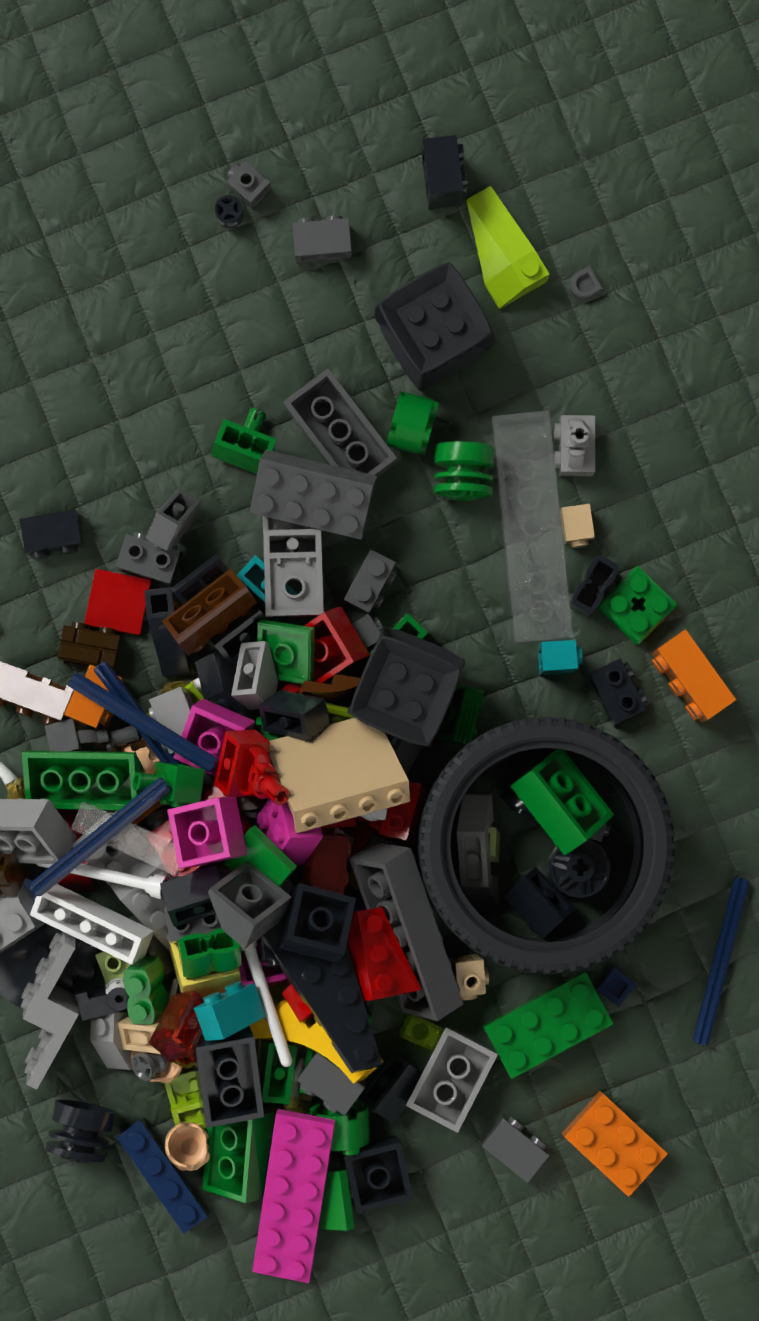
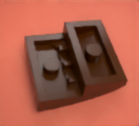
[298,674,361,705]

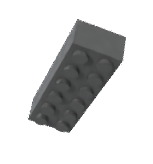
[349,842,463,1021]

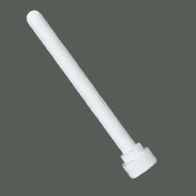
[36,864,169,900]
[240,938,292,1067]

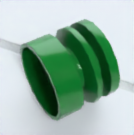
[433,441,495,501]

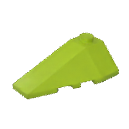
[466,186,549,309]

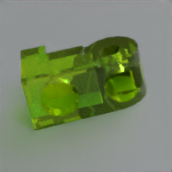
[399,1014,445,1051]

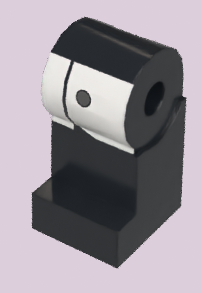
[75,978,129,1021]

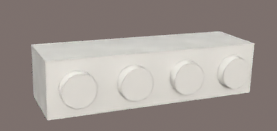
[30,884,154,965]

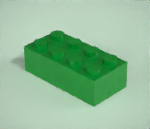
[482,971,613,1079]

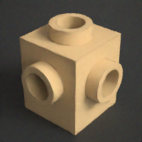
[449,954,489,1000]

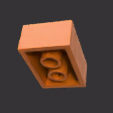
[651,629,736,723]
[562,1091,668,1197]

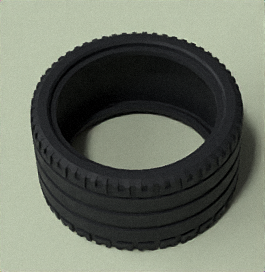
[417,717,675,974]

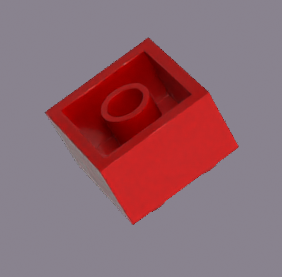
[304,606,370,684]

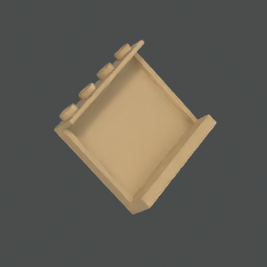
[269,718,410,833]

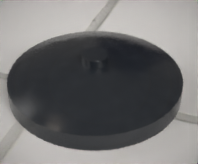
[0,923,100,1007]

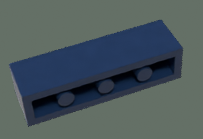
[116,1117,210,1234]

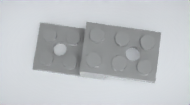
[262,516,324,617]
[72,810,173,952]
[21,931,79,1089]

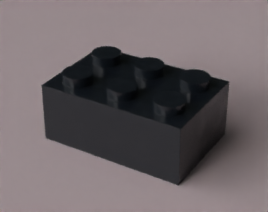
[190,1026,264,1128]

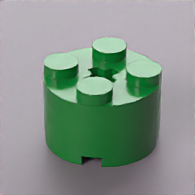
[386,391,439,455]
[310,1101,370,1155]

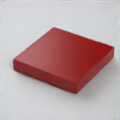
[84,569,152,636]

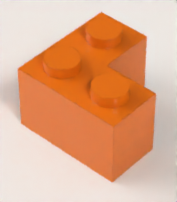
[64,665,126,730]

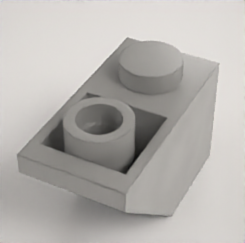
[148,687,193,755]

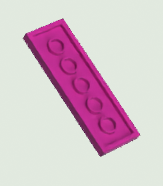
[252,1109,336,1283]

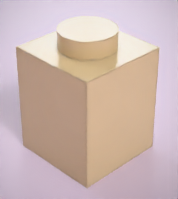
[560,504,595,548]

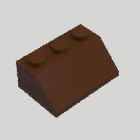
[162,569,257,656]

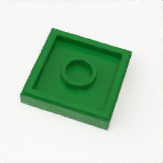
[258,620,315,684]
[224,825,297,888]
[319,1169,354,1231]

